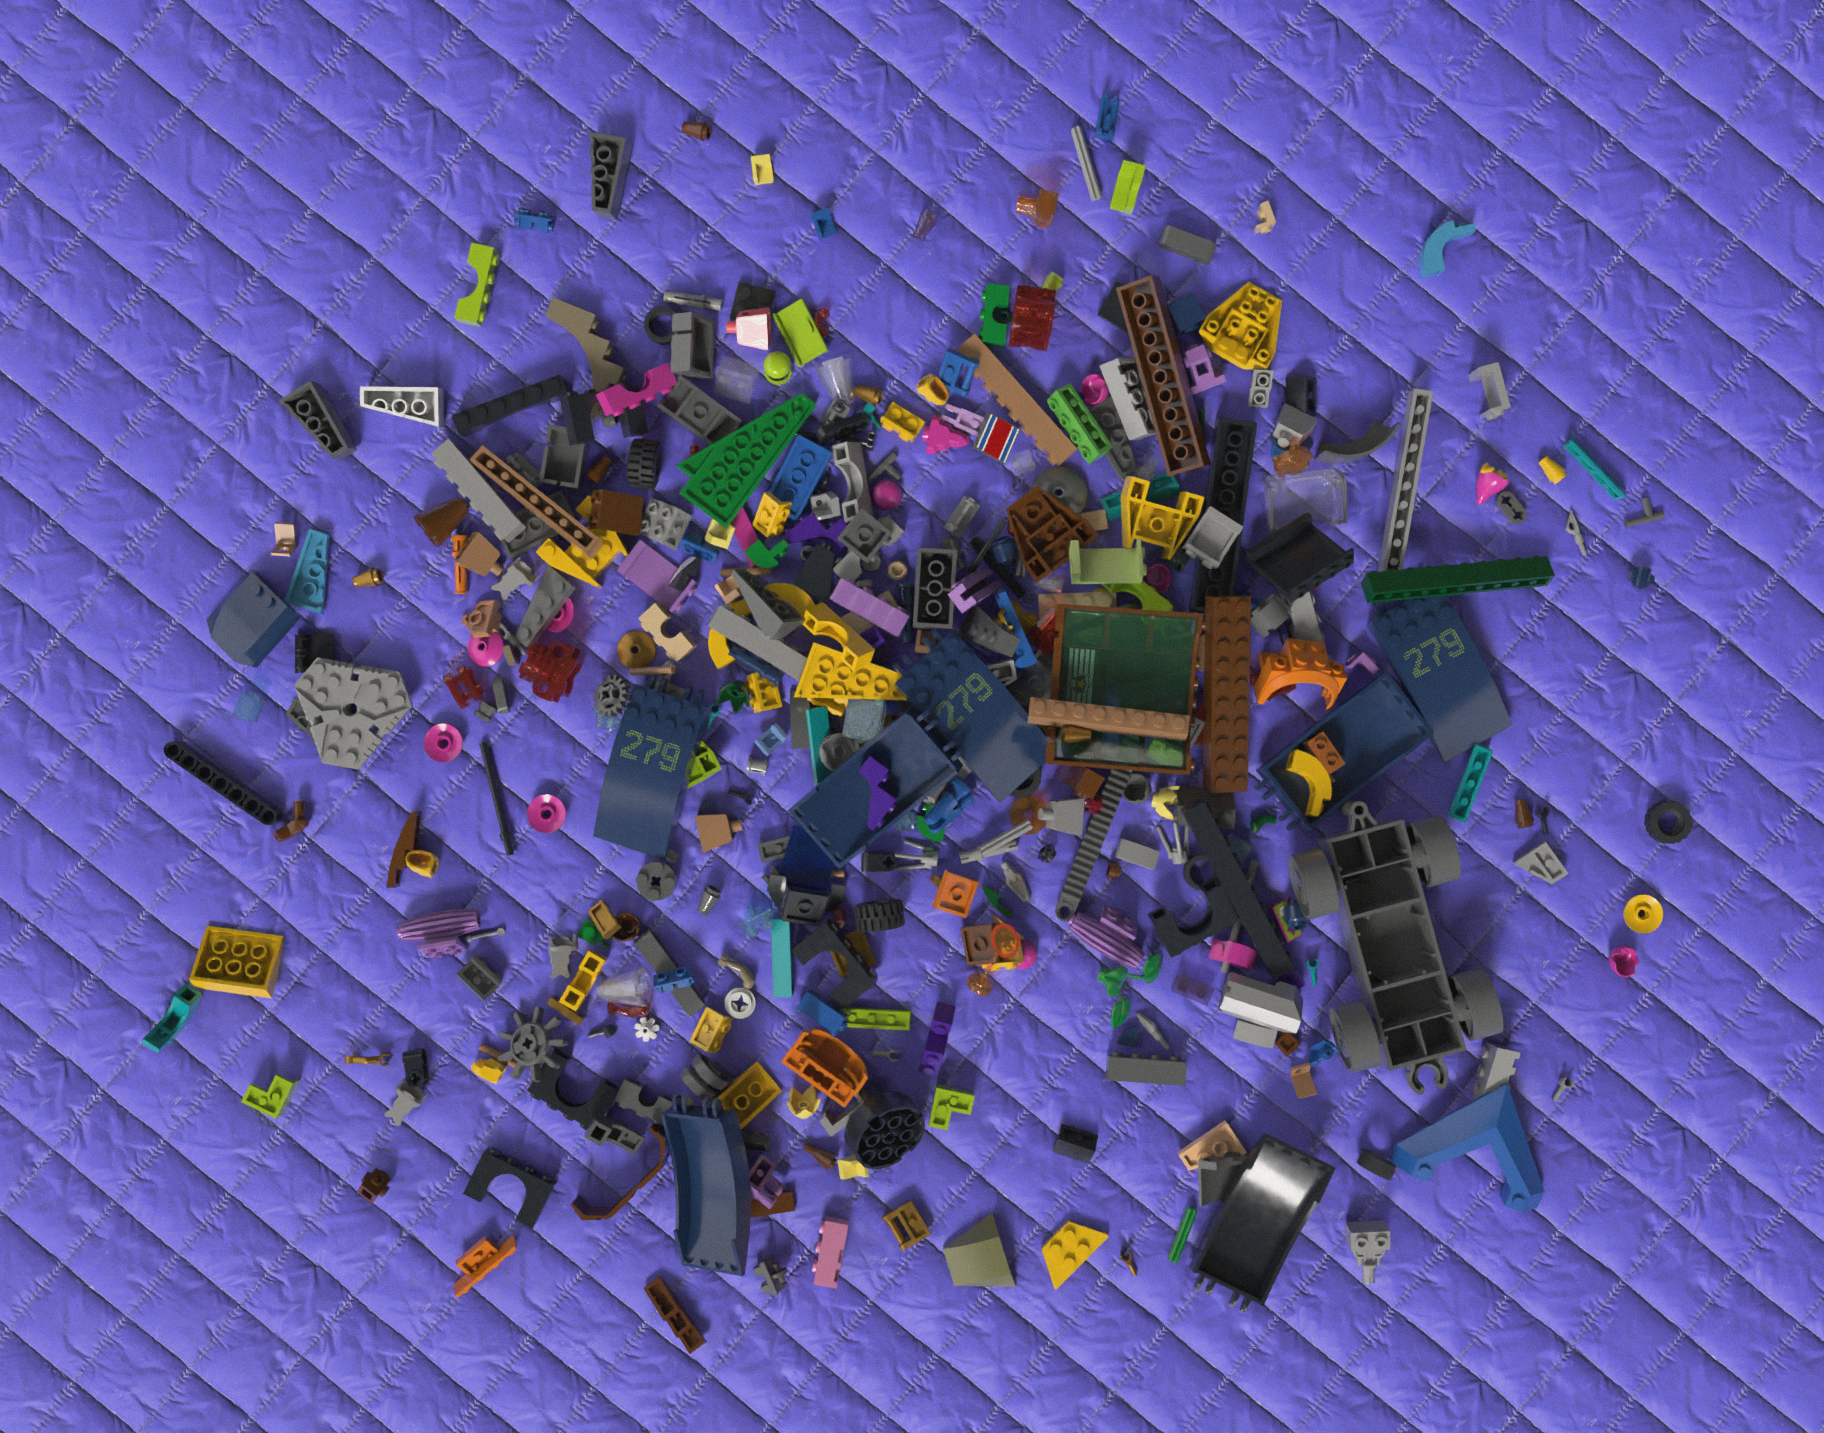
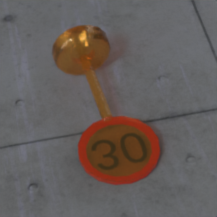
[967,923,1019,996]

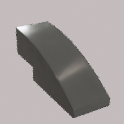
[790,690,810,749]

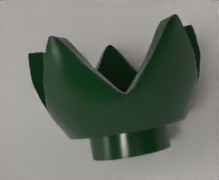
[717,680,750,714]

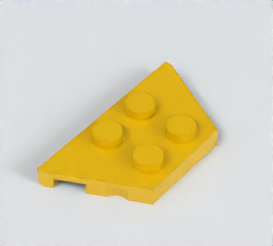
[1041,1220,1109,1289]

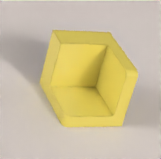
[750,154,774,185]
[705,519,735,549]
[837,1155,869,1180]

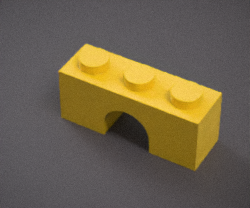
[559,948,609,1011]

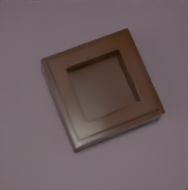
[1275,1032,1301,1057]

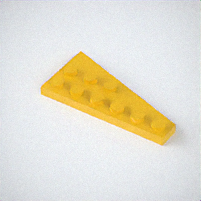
[794,642,907,700]

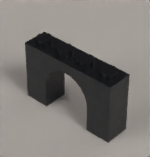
[560,384,649,446]
[1147,877,1239,958]
[791,919,878,1011]
[527,1048,620,1131]
[463,1147,557,1228]

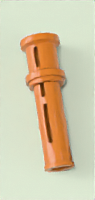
[451,535,468,594]

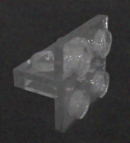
[713,356,760,403]

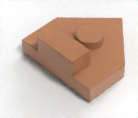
[460,600,502,638]

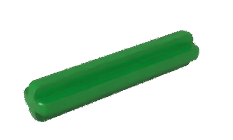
[1168,1206,1197,1263]

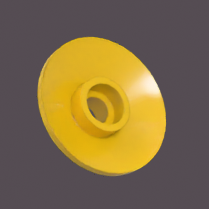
[1623,895,1663,934]

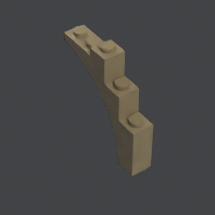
[545,297,628,422]

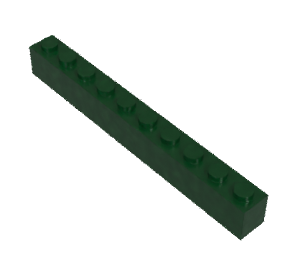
[1360,556,1555,603]

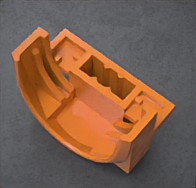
[1254,638,1347,711]
[781,1027,868,1108]

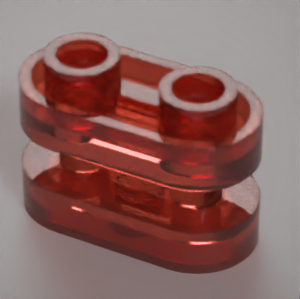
[443,665,484,709]

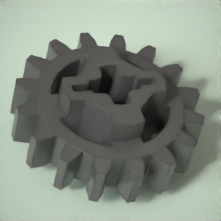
[593,675,632,718]

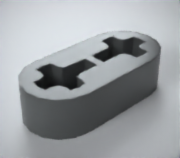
[1495,491,1527,525]
[492,677,511,714]

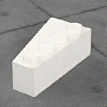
[360,386,444,428]

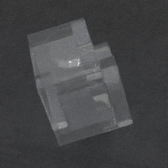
[1010,450,1035,477]

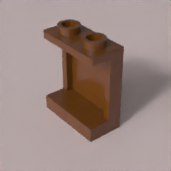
[588,489,644,536]

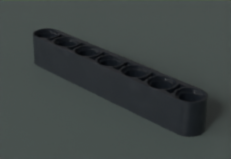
[163,742,283,825]

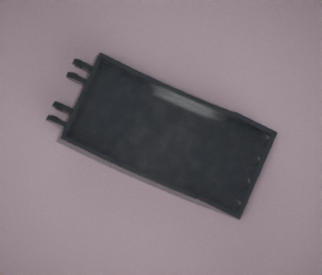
[1189,1133,1336,1312]

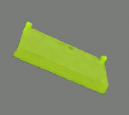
[772,298,828,367]

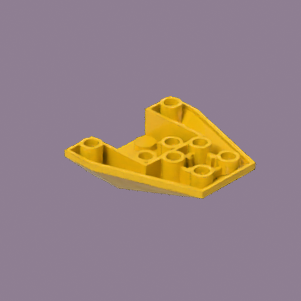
[1199,282,1282,370]

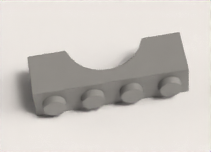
[832,442,874,522]
[832,515,904,581]

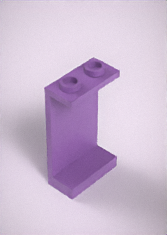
[617,540,698,614]

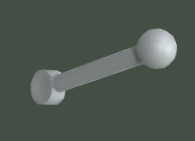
[465,928,505,942]

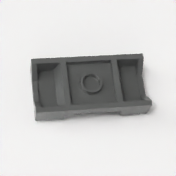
[657,375,743,445]

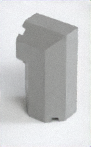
[1218,972,1304,1033]

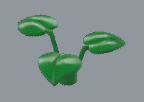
[1097,951,1163,1029]

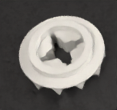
[725,987,756,1019]

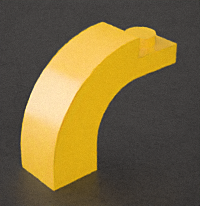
[1285,750,1332,818]

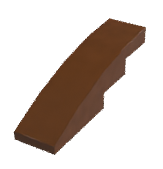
[386,811,421,888]
[644,1276,707,1354]

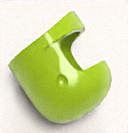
[763,351,793,385]

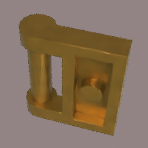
[881,1199,931,1251]

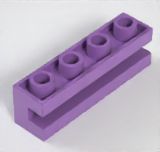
[948,567,1002,613]

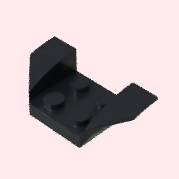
[767,873,847,927]

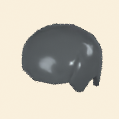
[1123,773,1152,804]

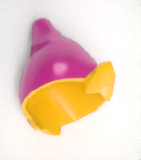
[1476,463,1510,505]

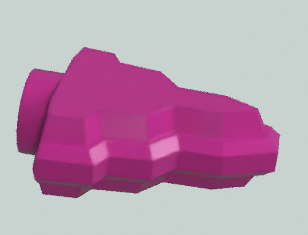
[922,415,969,454]

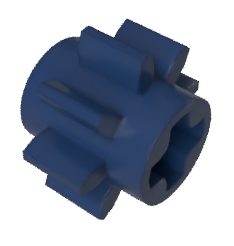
[1628,567,1655,589]

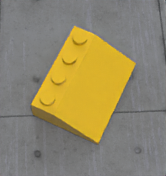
[189,926,284,998]

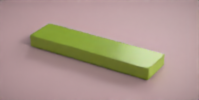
[842,1007,911,1031]

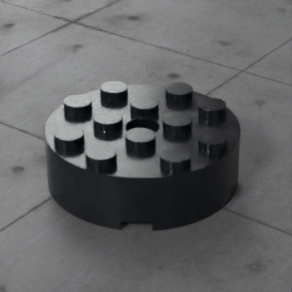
[844,1091,925,1169]

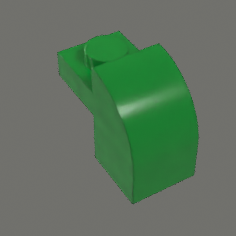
[744,539,789,570]
[916,802,946,843]

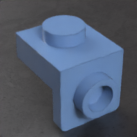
[754,723,788,756]

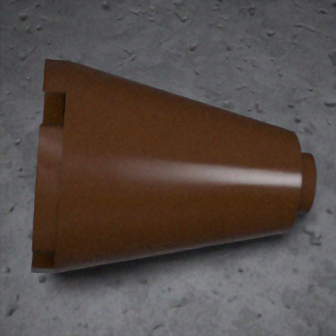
[413,497,470,548]

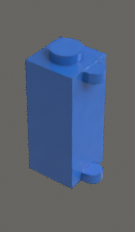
[796,990,850,1038]

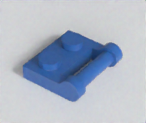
[938,348,980,396]

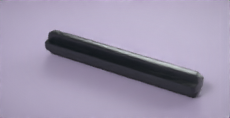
[970,536,1026,599]

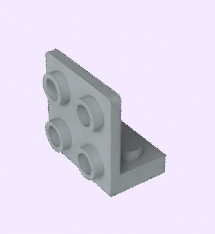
[640,498,692,551]

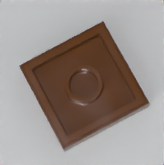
[960,923,1003,966]

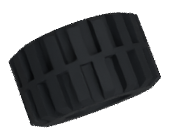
[627,438,662,489]
[854,899,905,932]

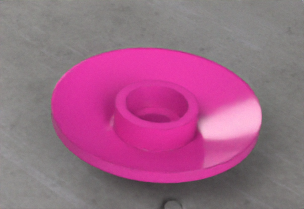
[546,598,575,632]
[468,632,504,666]
[424,724,463,762]
[527,794,566,833]

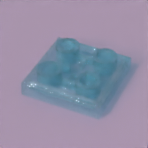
[842,699,887,740]

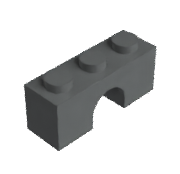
[614,1076,673,1126]

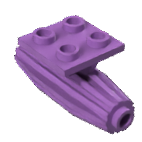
[1067,905,1145,969]
[397,909,482,958]

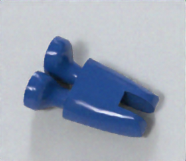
[924,777,975,833]

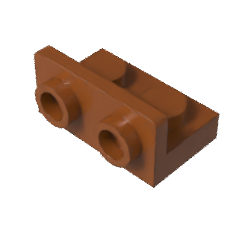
[1307,729,1345,774]

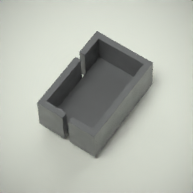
[670,312,715,379]
[539,424,589,491]

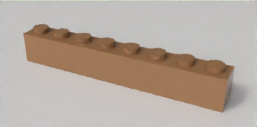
[957,333,1077,466]
[470,445,604,559]
[1028,697,1190,741]

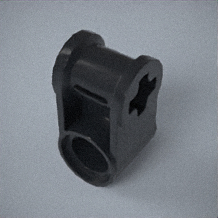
[861,852,898,872]
[402,1048,429,1088]

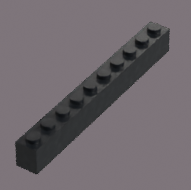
[1180,798,1294,980]

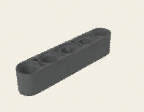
[634,928,706,1016]

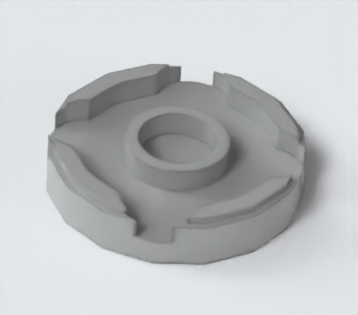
[819,733,856,771]

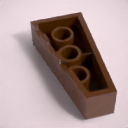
[1053,757,1105,800]

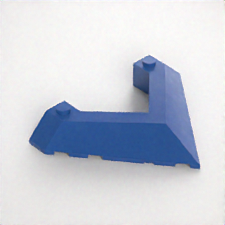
[1389,1082,1545,1212]

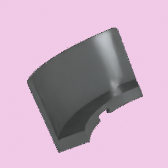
[1314,422,1401,465]
[1198,1151,1251,1207]

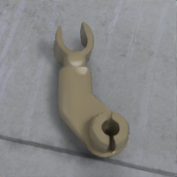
[717,954,756,989]

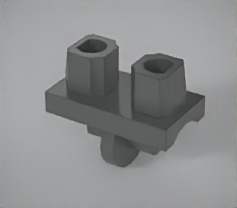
[753,1255,788,1296]

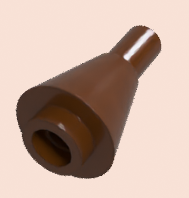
[803,1143,838,1171]

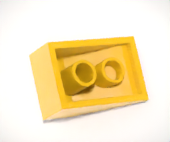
[712,1061,782,1129]

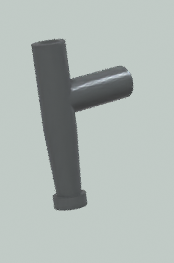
[867,452,902,485]
[1624,497,1665,528]

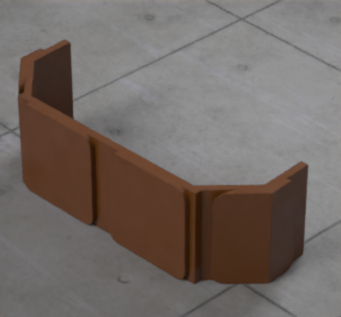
[570,1122,669,1220]

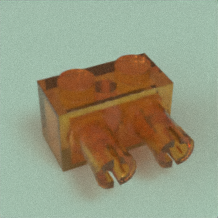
[1015,189,1059,228]

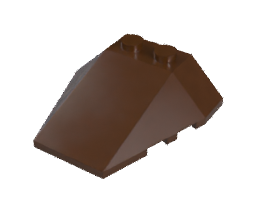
[1005,486,1099,583]

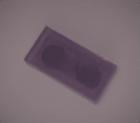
[1171,973,1215,1006]

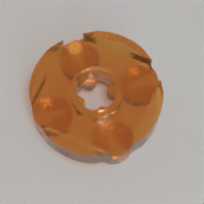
[1272,444,1313,477]
[1009,796,1047,835]

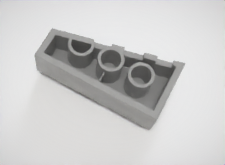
[1100,358,1156,440]
[1277,591,1325,642]
[1473,1042,1521,1102]

